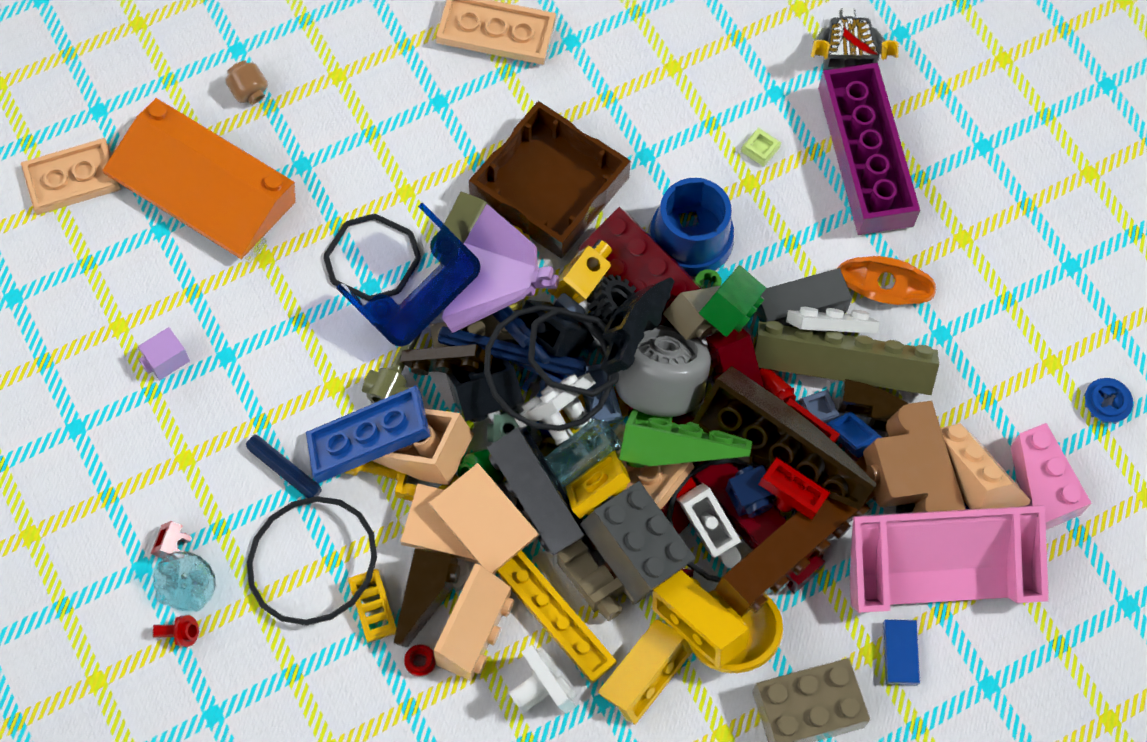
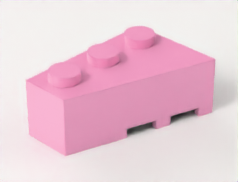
[1010,423,1092,530]

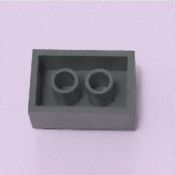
[579,481,696,602]

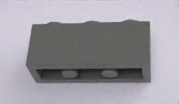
[756,268,852,327]

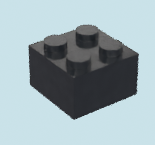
[446,357,524,422]

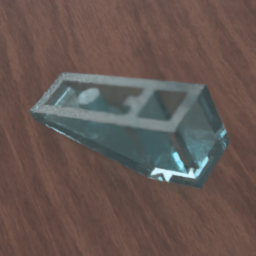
[545,418,622,487]

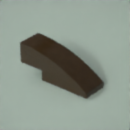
[838,379,909,432]

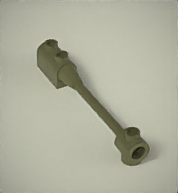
[362,191,492,403]

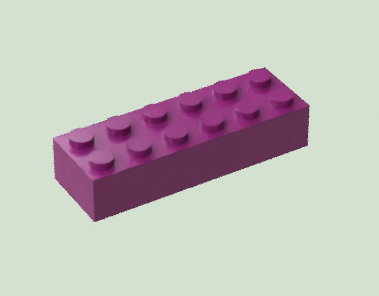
[818,63,921,235]

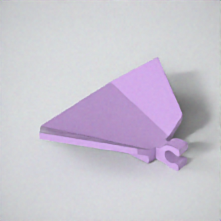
[442,204,560,333]

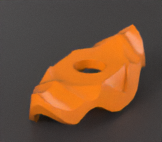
[837,256,936,305]

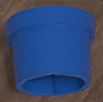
[648,178,734,277]

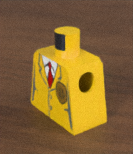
[547,240,612,304]

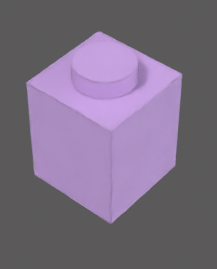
[138,327,190,381]

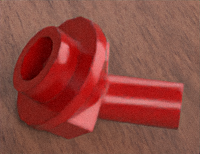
[153,615,199,647]

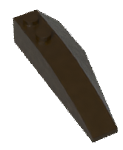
[692,366,877,510]

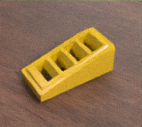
[348,569,396,643]

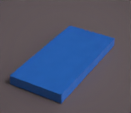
[306,385,430,484]

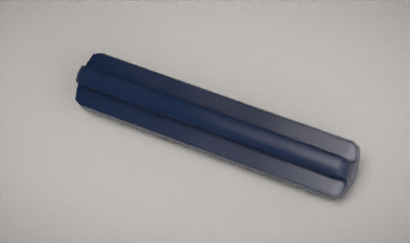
[246,434,322,498]

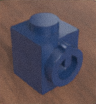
[725,465,776,518]

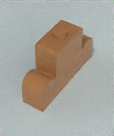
[863,401,966,513]

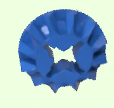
[1084,378,1133,424]

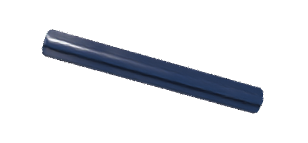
[438,326,587,378]

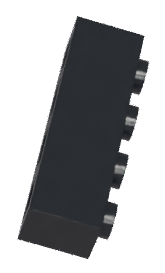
[487,427,587,555]

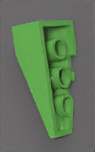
[619,409,752,468]

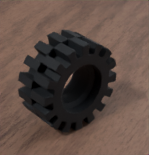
[587,275,637,325]

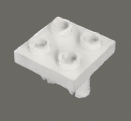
[514,373,595,445]
[509,645,577,714]

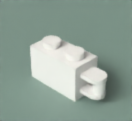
[676,483,742,569]

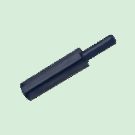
[492,306,551,364]

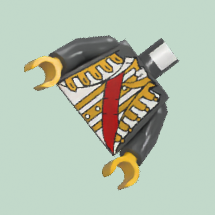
[811,7,899,70]

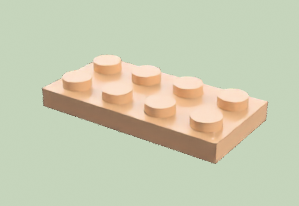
[436,0,556,65]

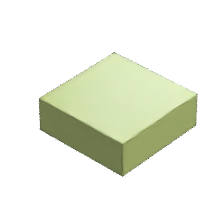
[741,128,781,167]

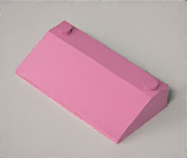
[850,505,1049,613]

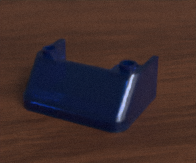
[336,202,481,346]

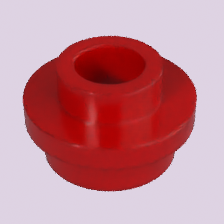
[404,644,436,677]

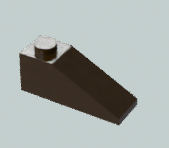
[393,548,460,648]

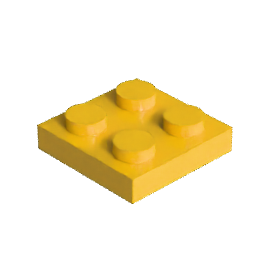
[565,450,631,519]

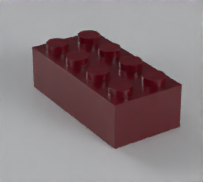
[578,207,703,327]

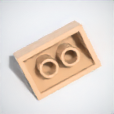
[941,423,1031,509]
[433,563,514,681]

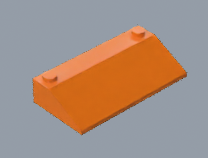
[103,98,296,260]

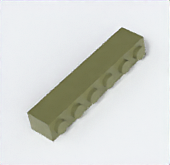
[754,321,939,395]

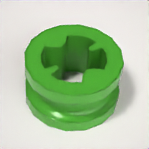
[695,269,722,289]

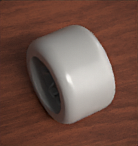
[615,325,711,417]

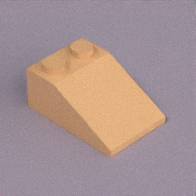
[373,408,474,485]

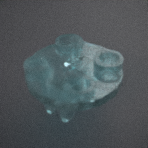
[153,551,216,611]

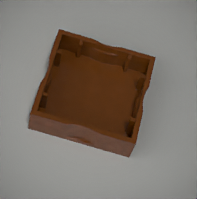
[469,101,631,259]

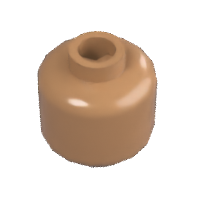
[225,60,268,105]

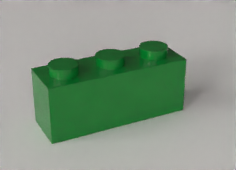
[699,265,766,337]

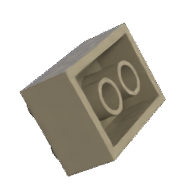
[752,658,870,742]

